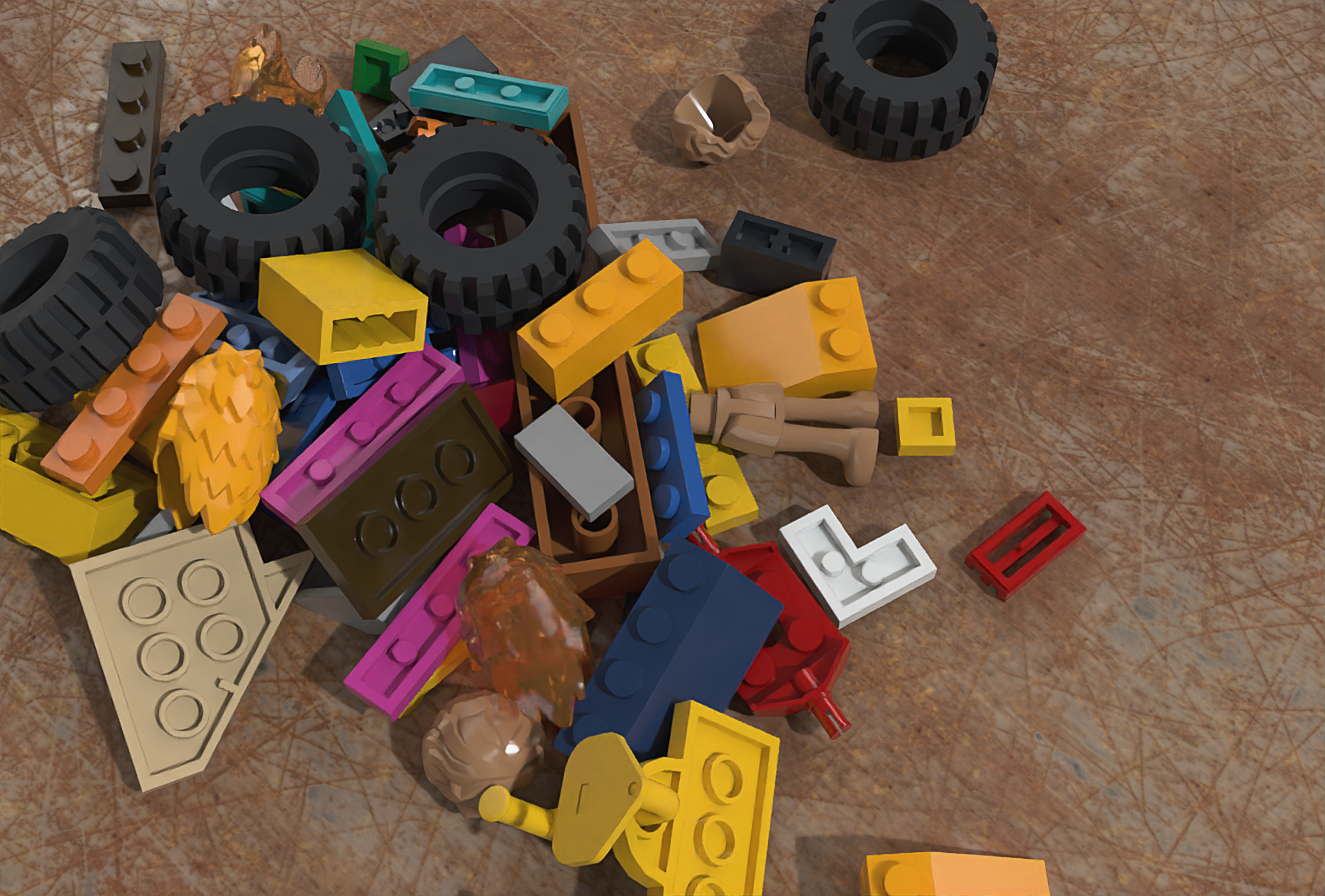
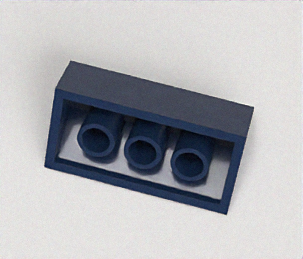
[551,535,785,763]

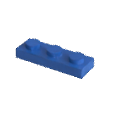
[632,370,710,543]

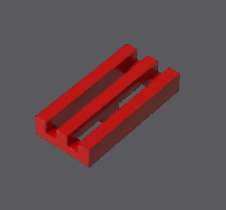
[964,490,1087,603]

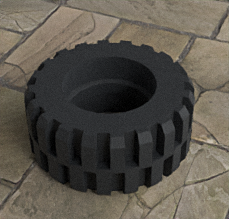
[804,0,999,161]
[152,96,367,303]
[373,119,587,335]
[0,206,164,413]

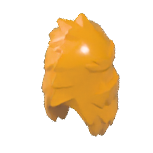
[152,342,282,535]

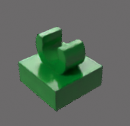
[352,38,409,101]

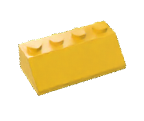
[0,406,158,567]

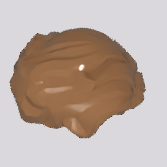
[669,72,770,165]
[422,689,545,819]

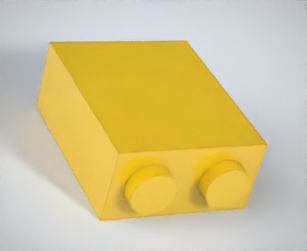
[258,248,428,365]

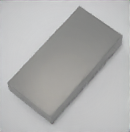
[514,403,634,523]

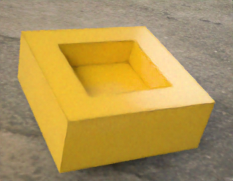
[894,398,956,456]

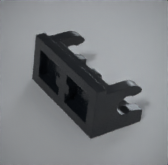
[716,210,837,298]

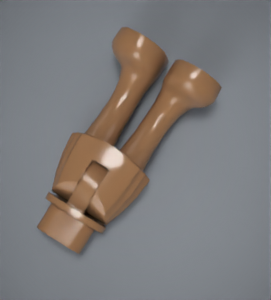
[688,382,879,487]

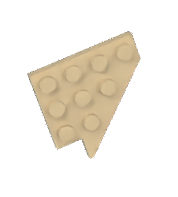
[69,520,314,795]

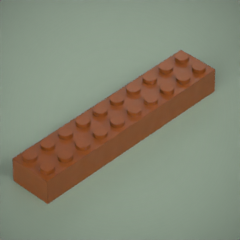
[478,103,662,605]

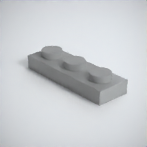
[587,218,721,272]

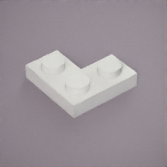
[778,504,937,630]

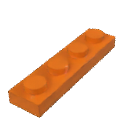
[39,292,228,497]

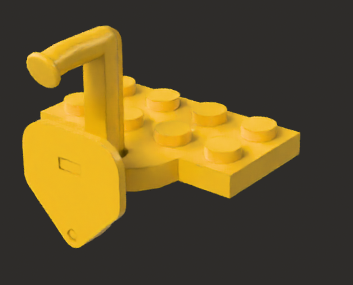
[478,700,780,896]

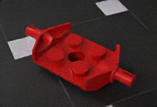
[685,523,852,740]

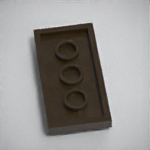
[294,381,527,620]

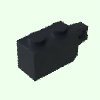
[368,34,500,154]

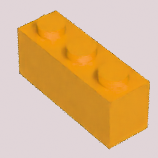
[516,238,684,403]

